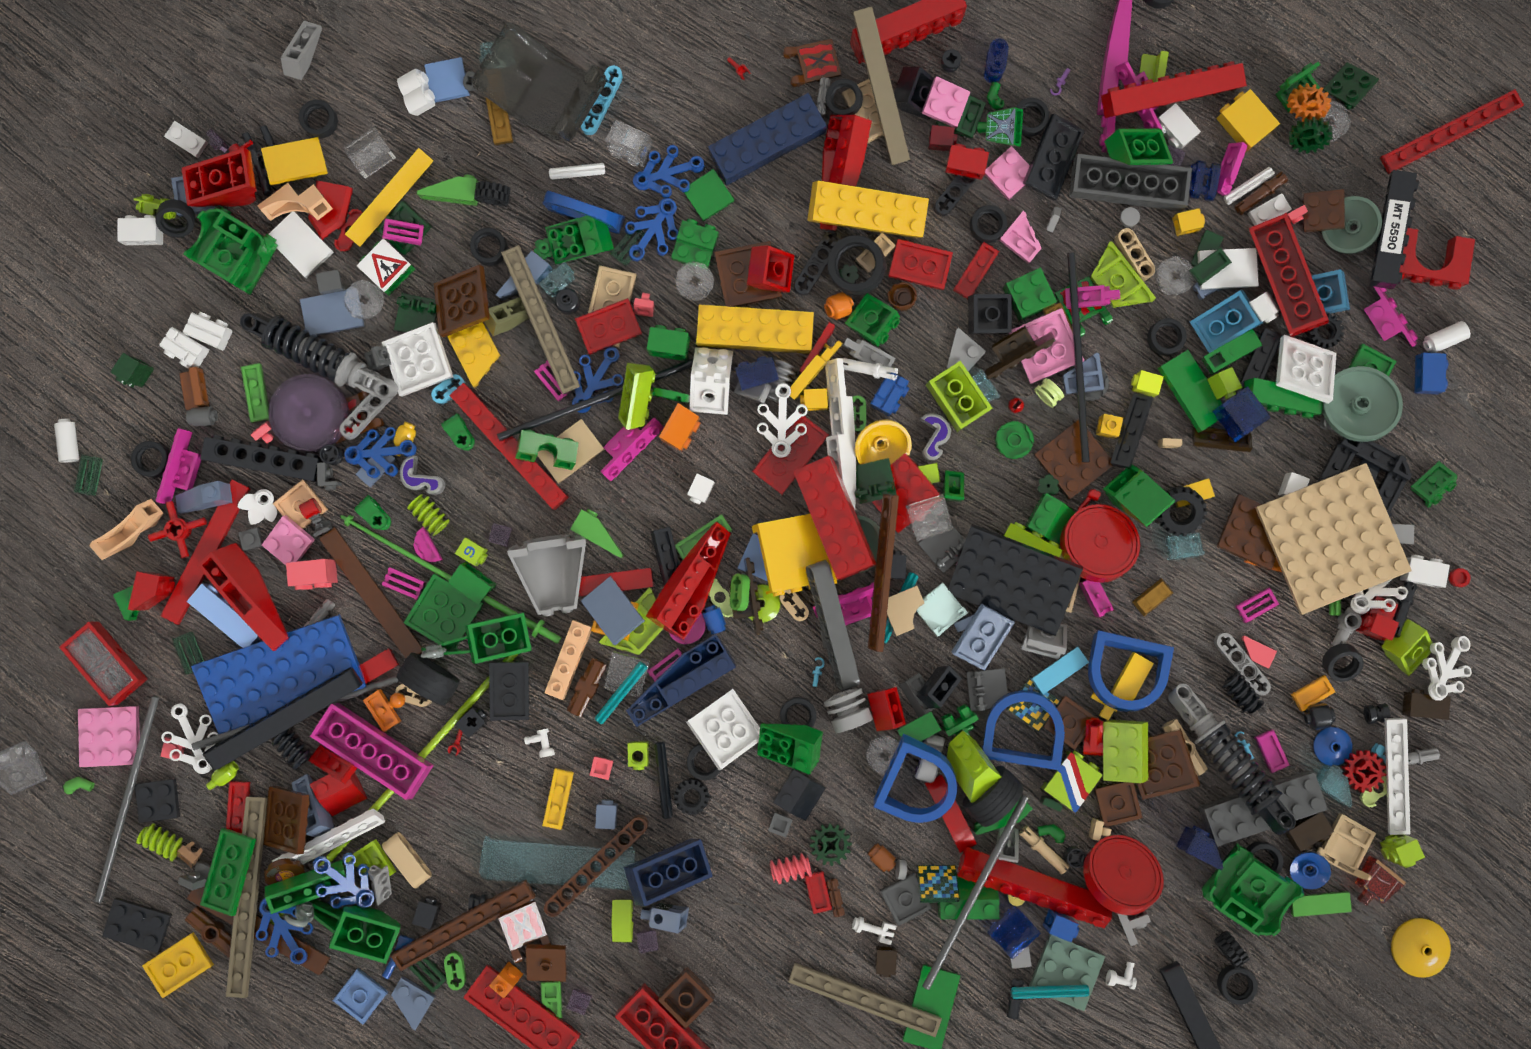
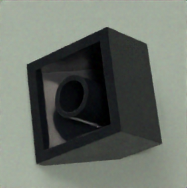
[894,67,934,120]
[773,768,826,821]

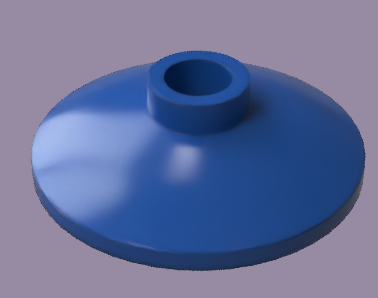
[1313,727,1352,766]
[1290,852,1331,889]

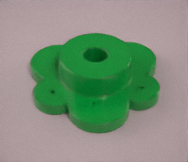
[534,238,553,260]

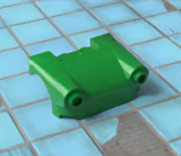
[183,206,278,295]
[1202,843,1304,936]

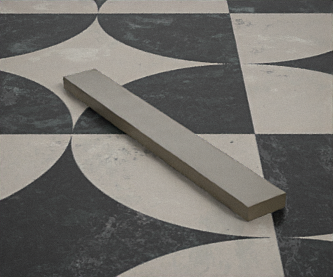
[852,6,910,165]
[501,245,580,394]
[788,963,942,1038]

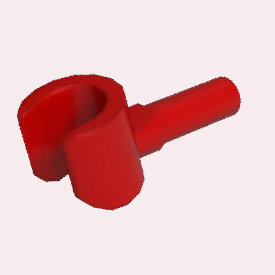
[727,57,751,80]
[228,140,253,152]
[1077,489,1101,510]
[448,729,463,756]

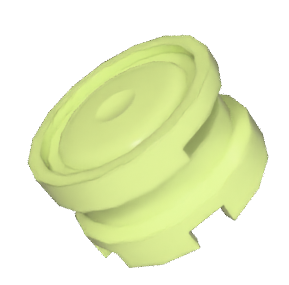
[1034,378,1064,408]

